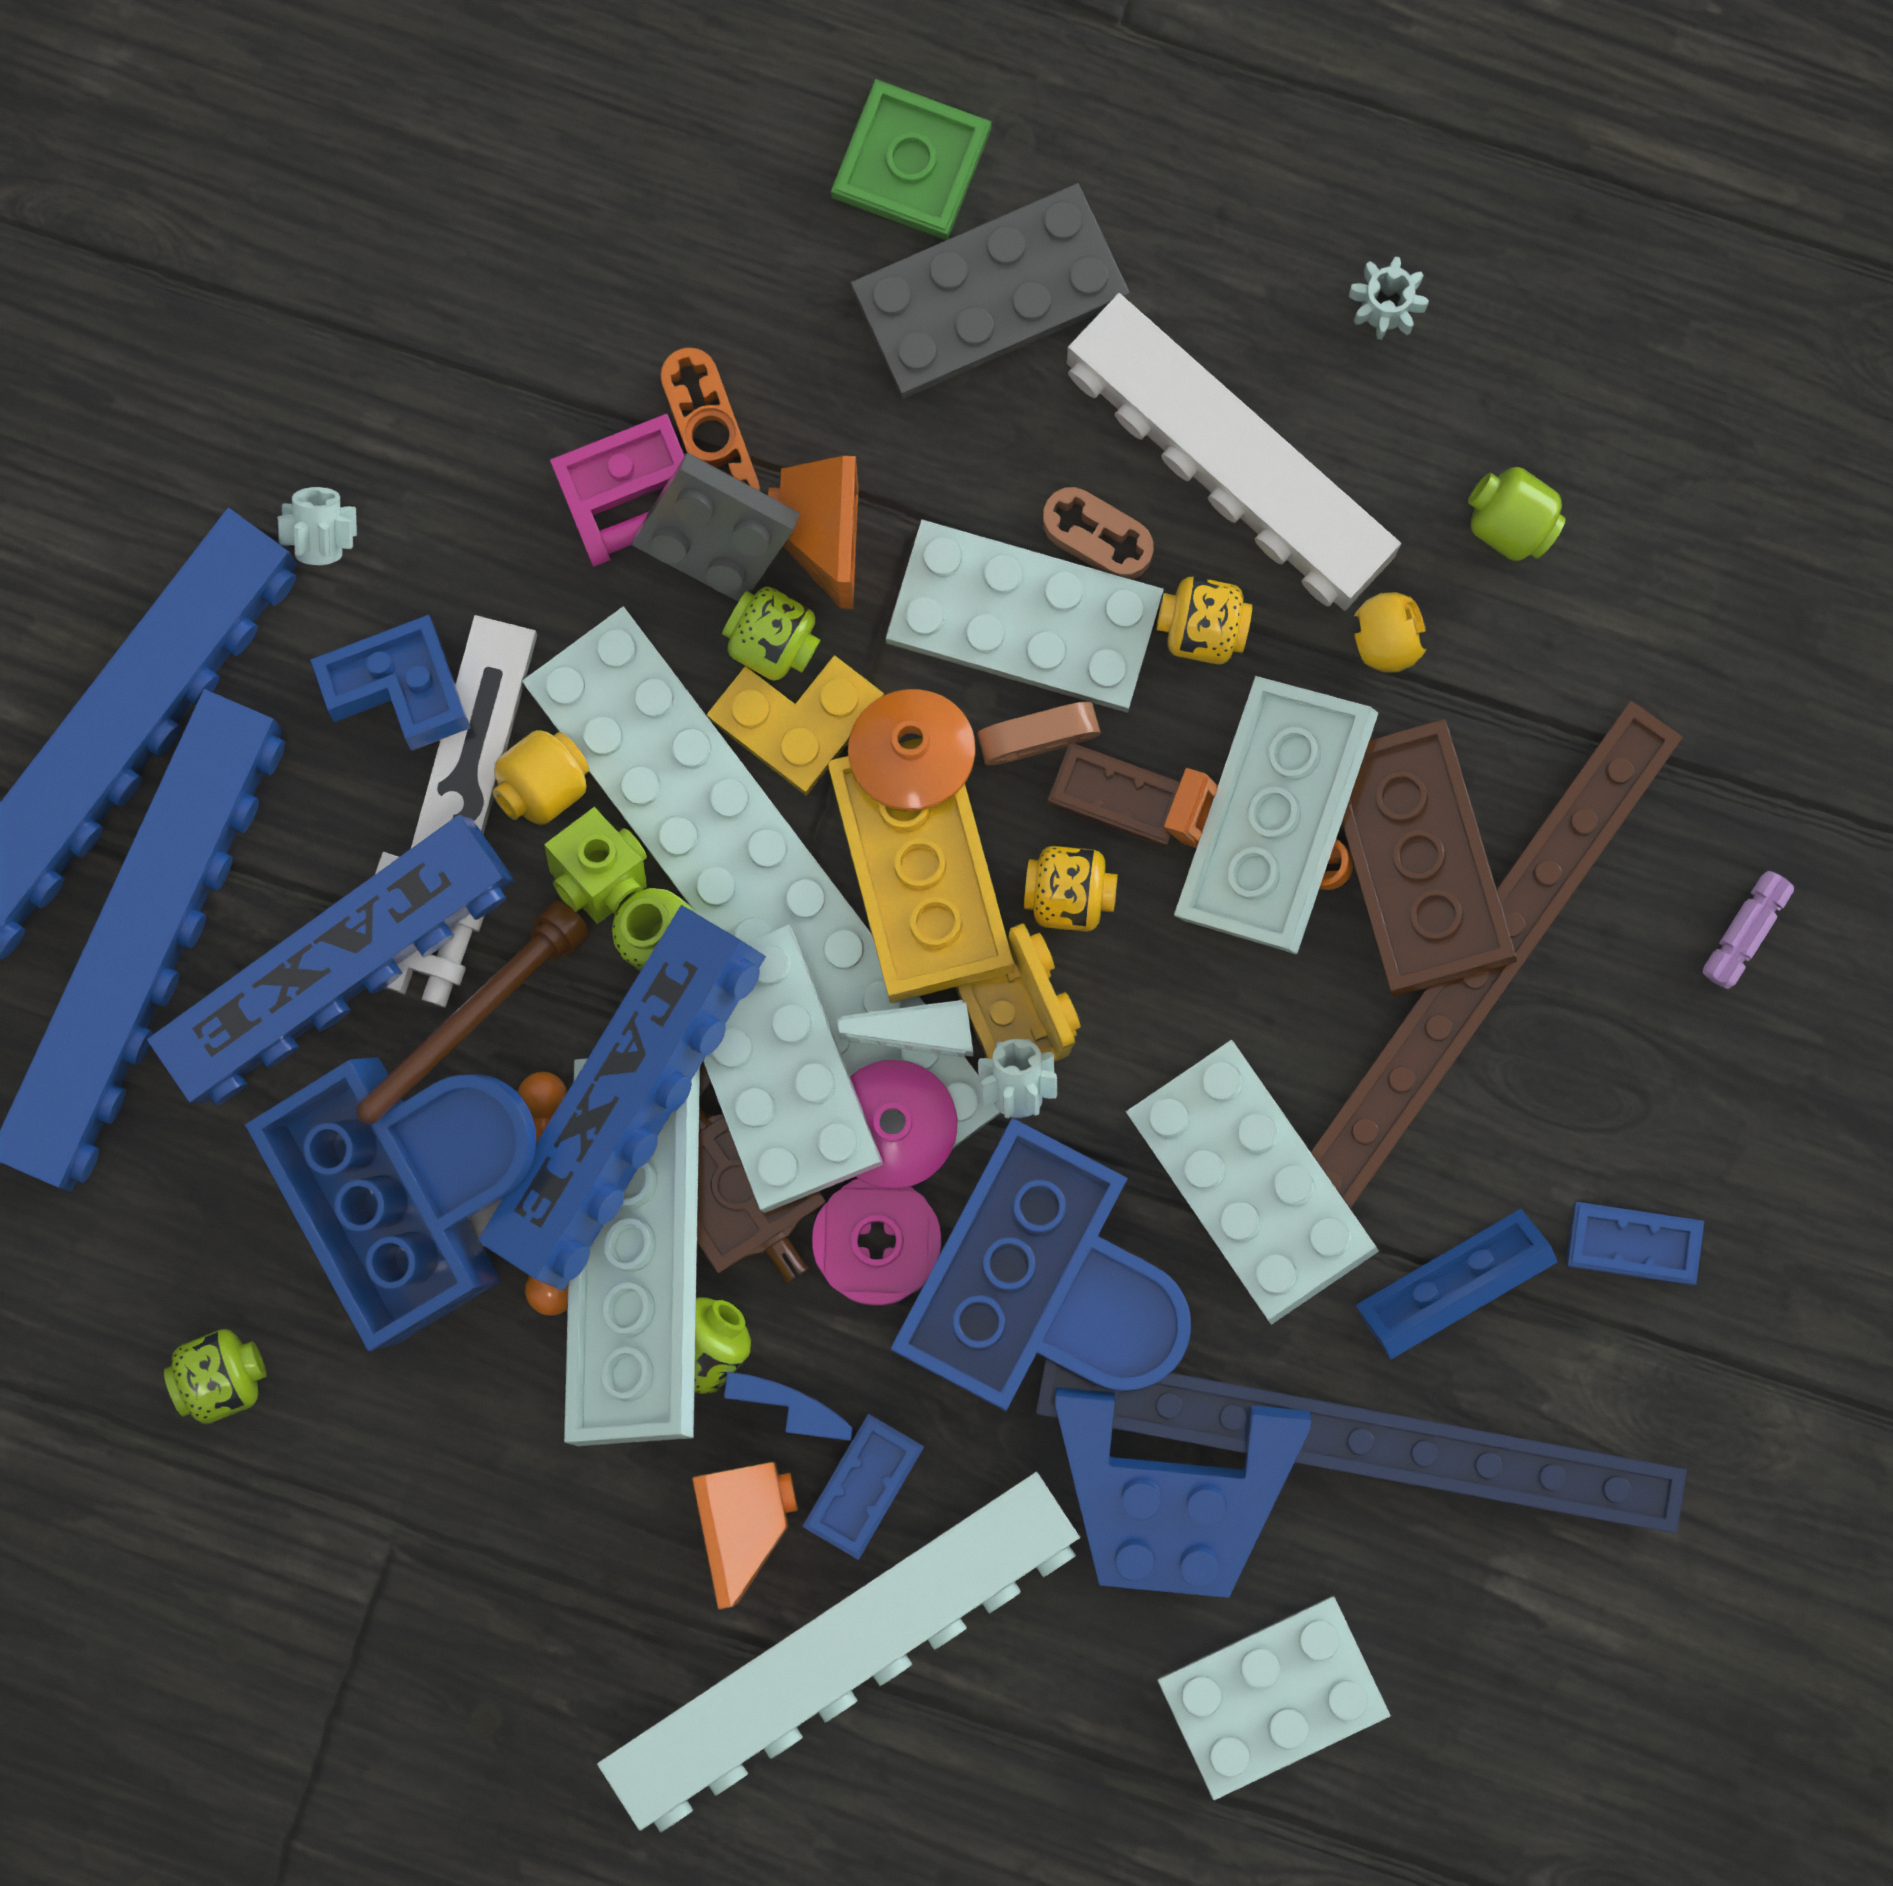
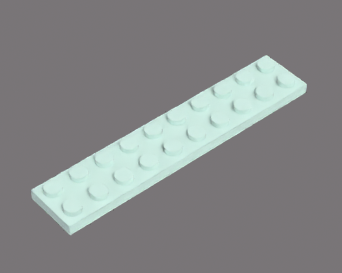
[522,606,1001,1149]

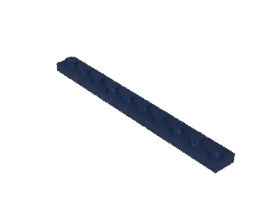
[1036,1358,1687,1534]

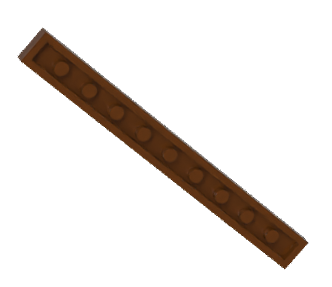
[1311,701,1683,1208]

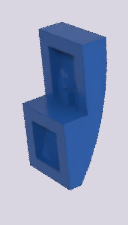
[724,1372,854,1441]

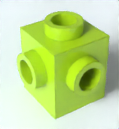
[544,807,647,924]

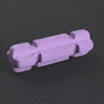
[1703,871,1794,989]

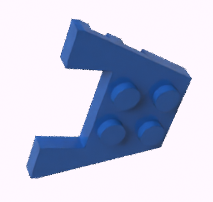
[1055,1387,1311,1598]

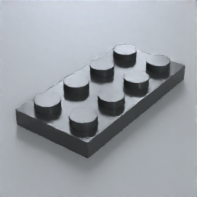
[851,183,1130,400]

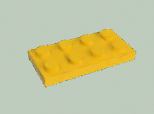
[827,738,1015,1003]

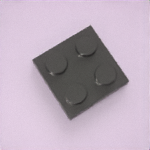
[631,453,800,602]

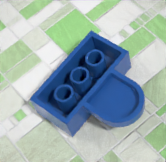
[245,1057,536,1352]
[891,1118,1191,1412]

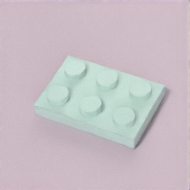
[1157,1596,1391,1800]

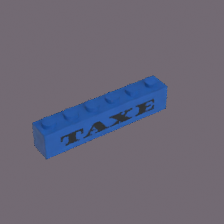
[147,815,515,1106]
[477,905,766,1291]

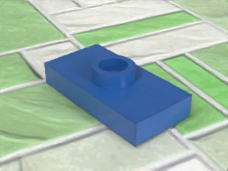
[1565,1202,1704,1286]
[802,1414,924,1560]

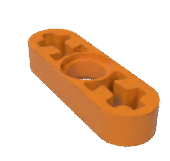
[661,348,761,492]

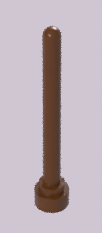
[356,901,589,1124]

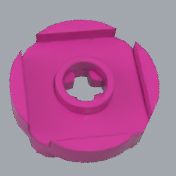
[812,1179,941,1306]

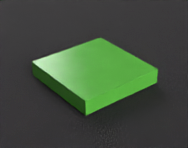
[831,79,992,240]

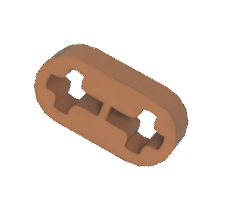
[1043,487,1154,580]
[977,702,1101,765]

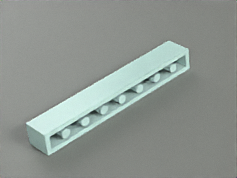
[597,1472,1080,1832]

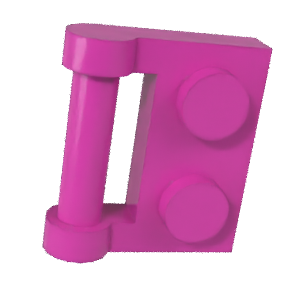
[550,414,684,567]

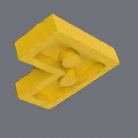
[706,655,884,796]

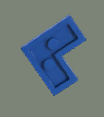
[311,615,471,751]

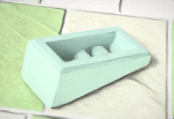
[837,1000,973,1057]

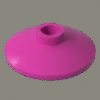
[850,1060,957,1189]

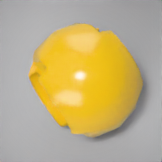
[1354,592,1426,673]

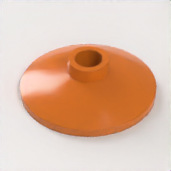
[848,689,976,811]

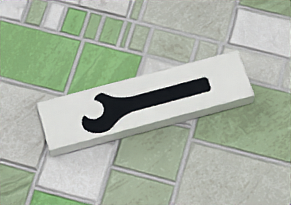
[411,615,538,848]

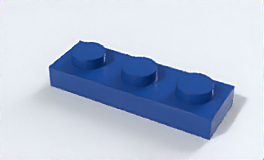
[1356,1209,1557,1360]

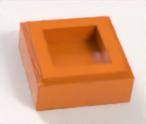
[1164,768,1218,848]

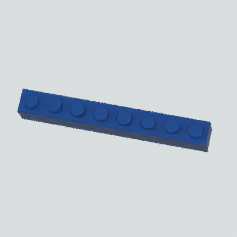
[0,507,298,959]
[0,689,285,1192]

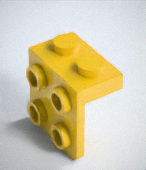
[955,923,1081,1062]

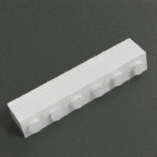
[1067,293,1401,611]

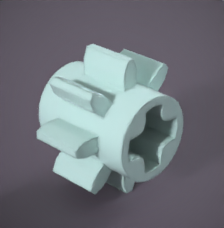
[1349,257,1429,340]
[278,487,357,565]
[978,1039,1057,1118]

